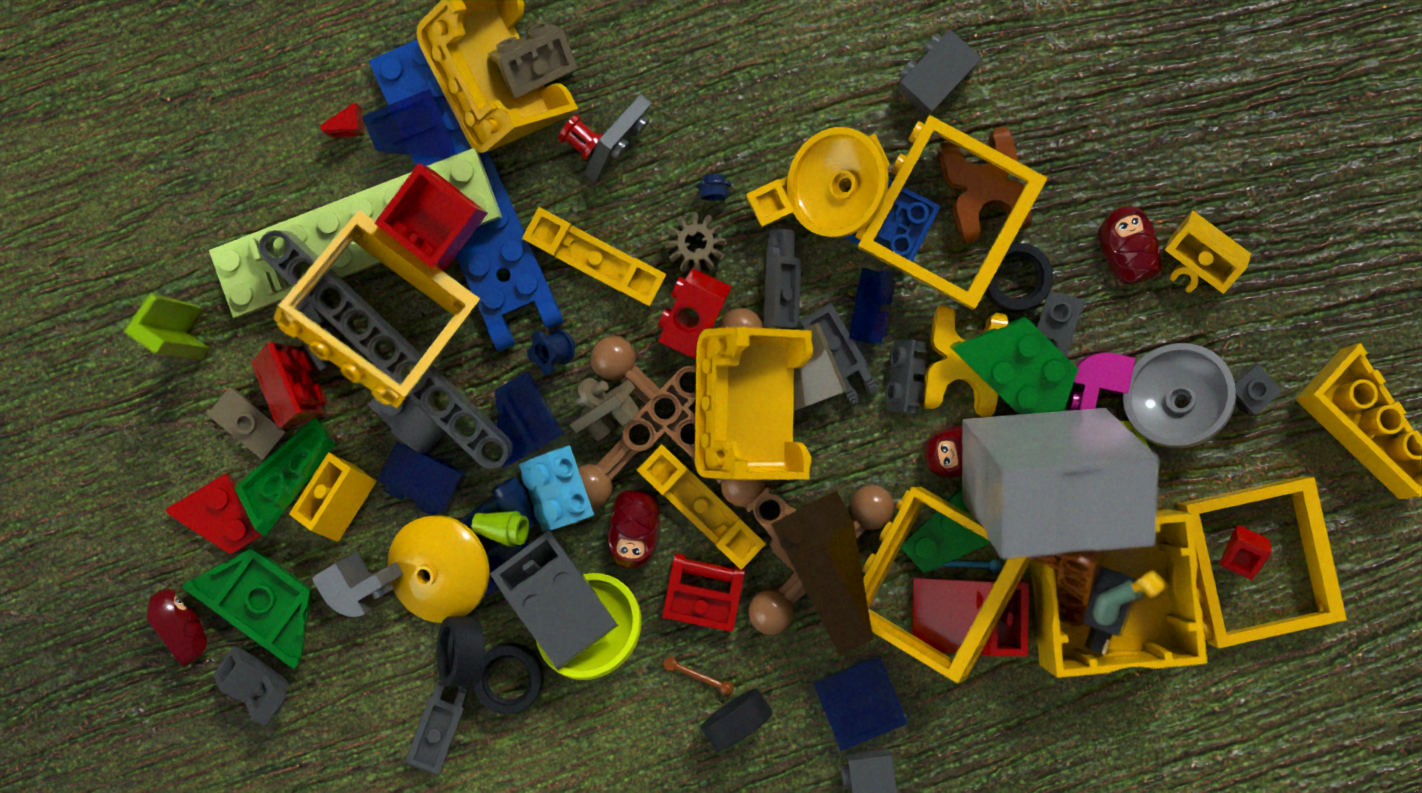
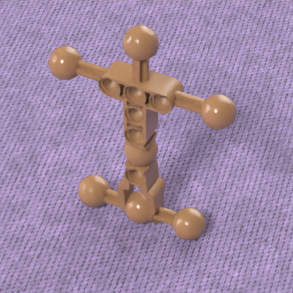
[578,308,895,635]

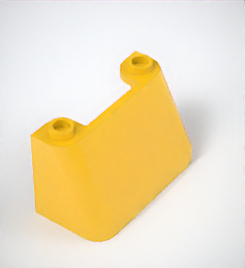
[416,0,578,153]
[695,327,813,480]

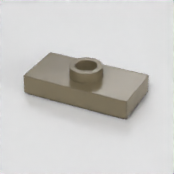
[207,387,288,460]

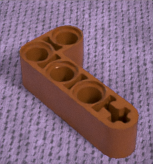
[1029,550,1105,627]

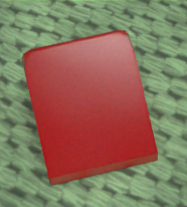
[320,103,364,138]
[1219,525,1272,581]

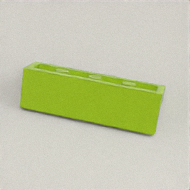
[124,294,210,360]

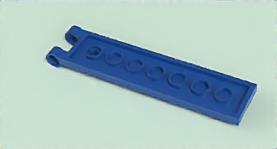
[369,39,565,352]

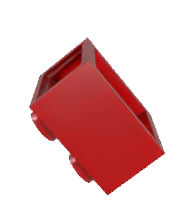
[374,163,488,271]

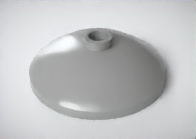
[1123,343,1236,448]

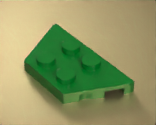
[950,317,1078,415]
[181,547,313,669]

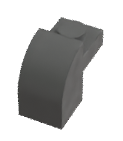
[368,396,448,454]
[312,552,403,617]
[213,646,289,726]

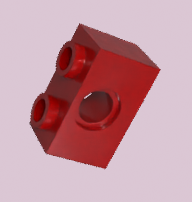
[657,268,732,359]

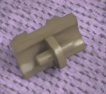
[570,378,639,441]

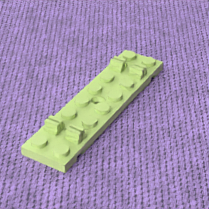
[209,148,502,318]

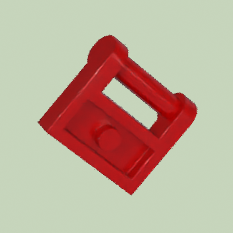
[662,553,746,632]

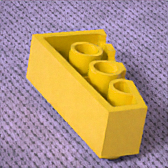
[1295,342,1422,500]

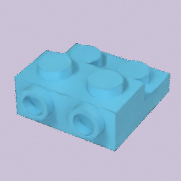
[519,445,594,532]

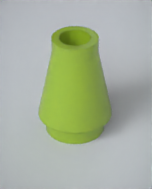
[471,511,529,547]

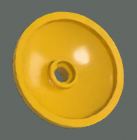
[787,127,888,238]
[387,515,490,623]

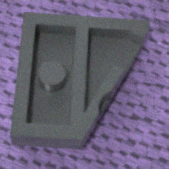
[584,94,652,183]

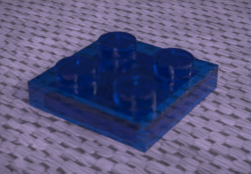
[813,655,908,751]

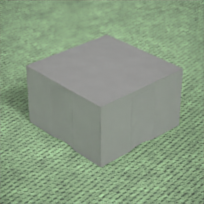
[962,408,1158,559]

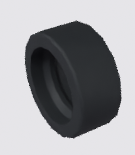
[984,243,1053,312]
[436,617,485,687]
[474,642,544,715]
[700,689,773,752]

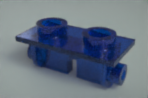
[849,267,896,345]

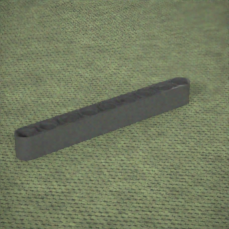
[258,230,513,469]

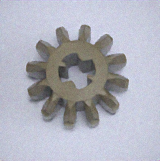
[665,213,727,272]

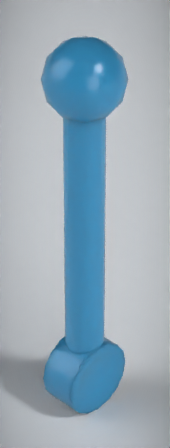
[933,559,1003,573]

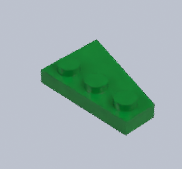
[234,417,336,537]
[901,487,991,573]

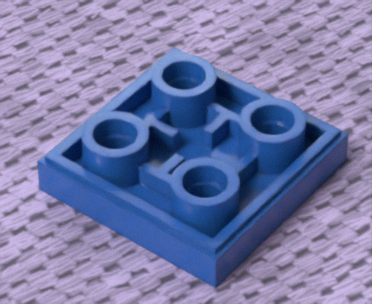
[844,179,941,262]

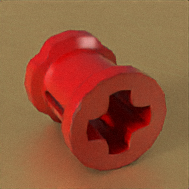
[557,114,603,162]

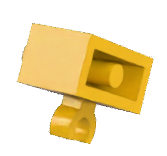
[1165,210,1251,294]
[289,452,377,542]

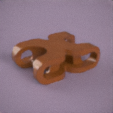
[937,126,1033,244]

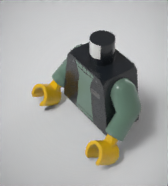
[1082,567,1169,654]

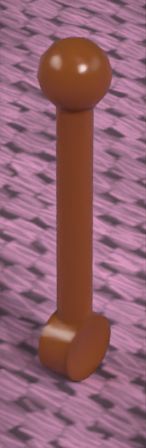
[663,656,734,696]

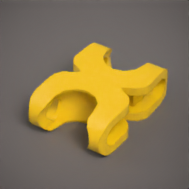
[922,304,1008,417]

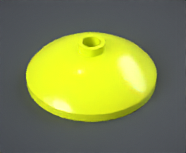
[536,573,642,680]

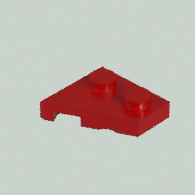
[165,474,263,554]

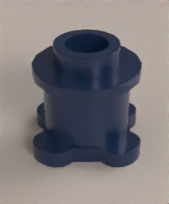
[527,329,575,374]

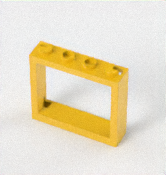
[855,115,1047,310]
[273,210,480,409]
[1176,476,1347,648]
[862,487,1032,684]

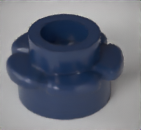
[696,174,732,201]

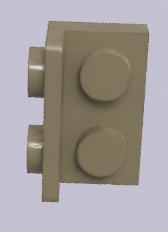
[488,22,578,99]

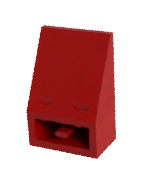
[251,342,327,430]
[912,578,1029,657]

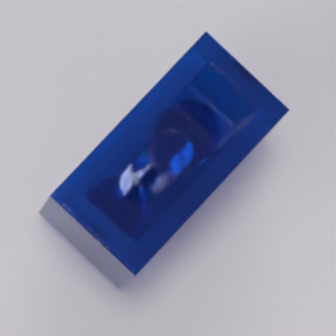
[377,441,467,515]

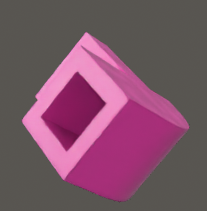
[1067,353,1135,411]

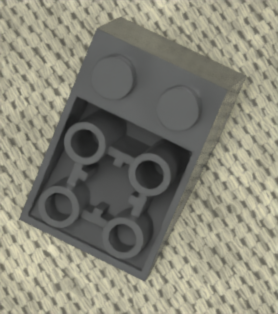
[490,530,618,670]

